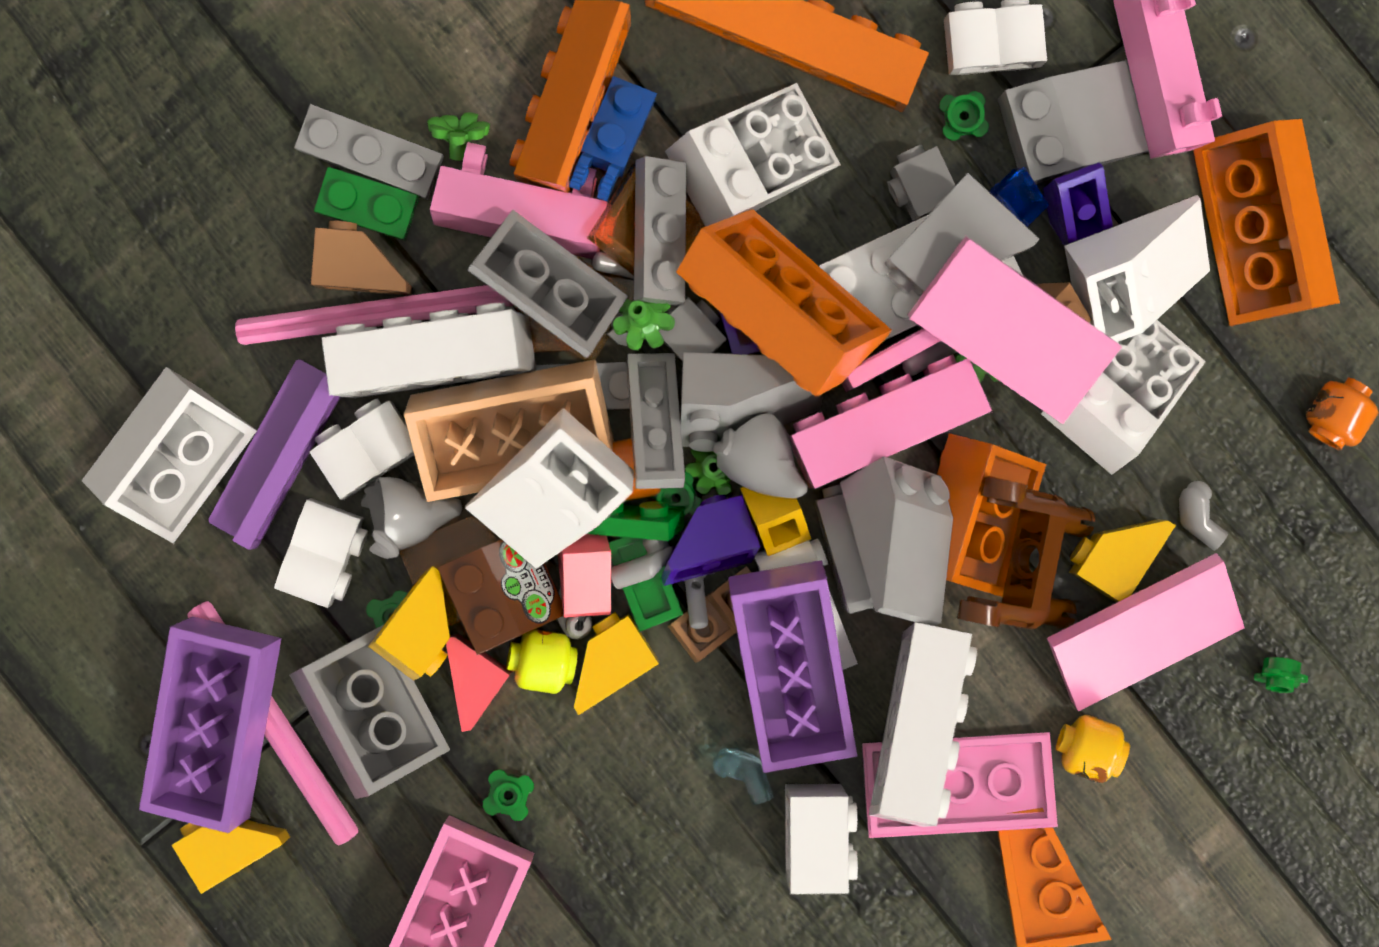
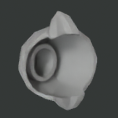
[712,413,807,499]
[361,477,463,559]

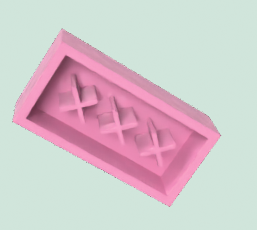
[789,355,992,489]
[389,815,535,947]

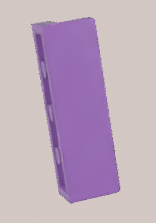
[209,360,341,550]

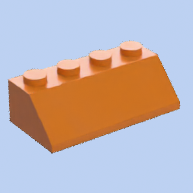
[509,0,631,193]
[1193,119,1340,326]
[676,209,892,396]

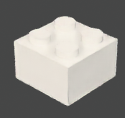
[785,784,858,894]

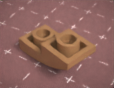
[668,566,751,663]

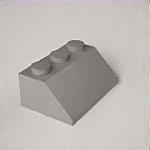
[468,210,628,358]
[289,625,450,799]

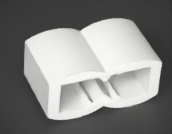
[944,0,1047,75]
[309,398,414,500]
[274,498,368,608]

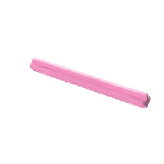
[235,285,513,345]
[187,601,358,846]

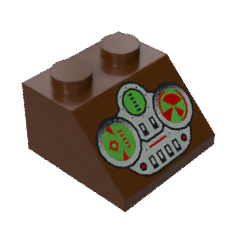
[437,539,563,655]

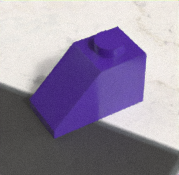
[1043,162,1113,246]
[661,495,760,586]

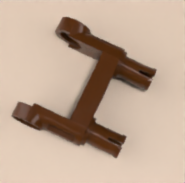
[957,477,1095,629]

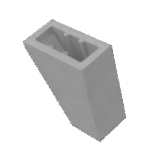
[884,173,1039,296]
[814,484,874,614]

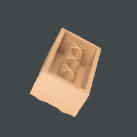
[404,359,614,502]

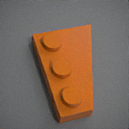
[997,808,1112,947]

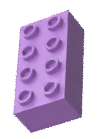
[728,560,857,773]
[139,616,282,833]

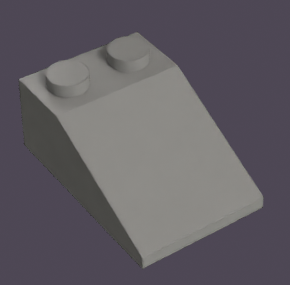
[997,60,1149,188]
[680,352,823,452]
[840,456,953,626]

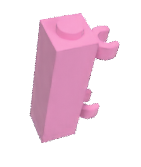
[1113,0,1222,159]
[430,142,615,259]

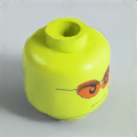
[506,629,578,694]

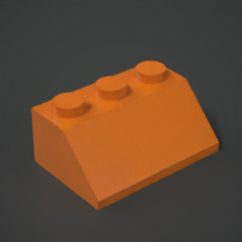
[937,433,1046,597]

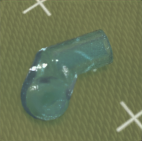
[713,747,774,805]

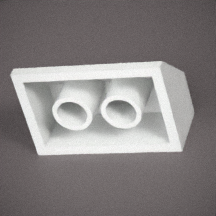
[82,367,257,543]

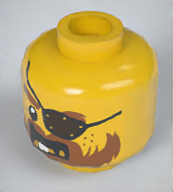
[1056,715,1130,783]

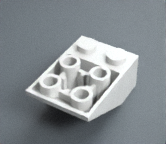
[665,83,841,227]
[1064,195,1210,342]
[1041,320,1206,475]
[465,408,634,569]

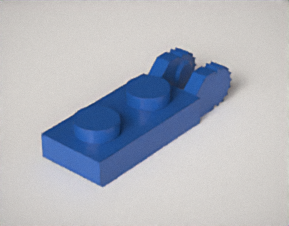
[569,76,657,201]

